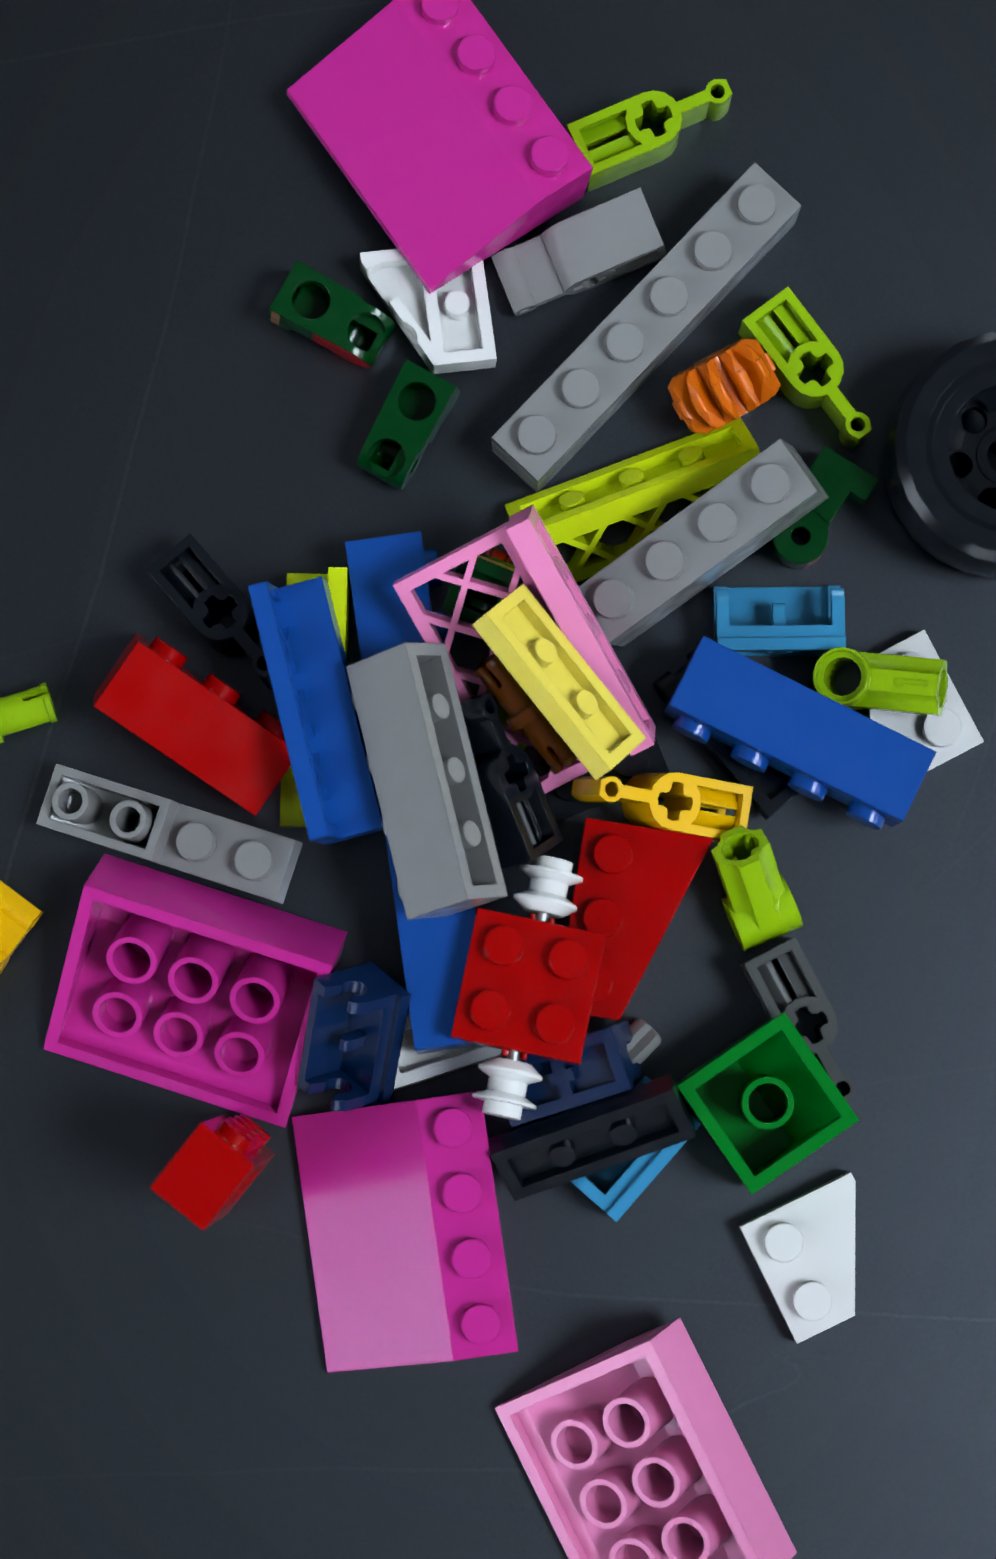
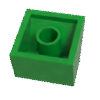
[675,1012,859,1195]

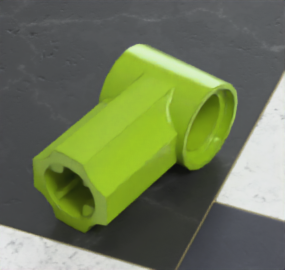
[813,647,949,716]
[711,826,803,952]

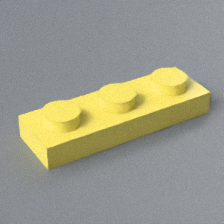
[472,583,646,781]

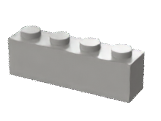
[579,439,829,647]
[346,643,508,920]

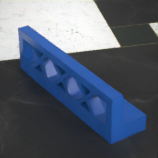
[248,576,383,845]

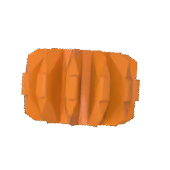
[667,338,781,434]

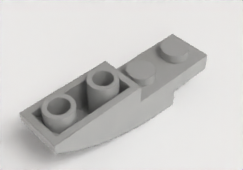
[36,763,303,904]

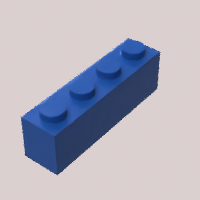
[663,636,936,830]

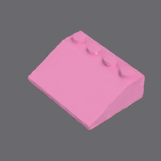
[494,1318,797,1559]

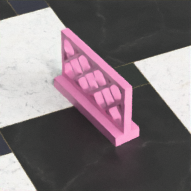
[393,504,656,794]

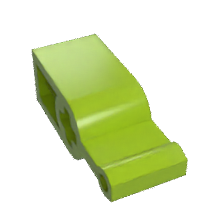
[566,79,733,192]
[738,286,872,451]

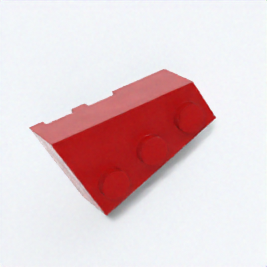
[94,633,291,816]
[567,818,714,1020]

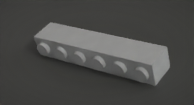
[491,163,802,493]

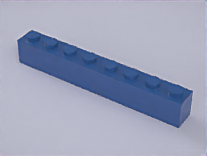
[345,531,481,1055]

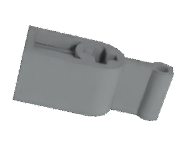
[491,187,667,316]

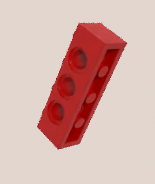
[149,1113,275,1231]

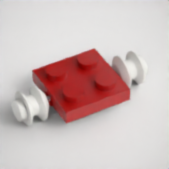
[450,855,606,1120]

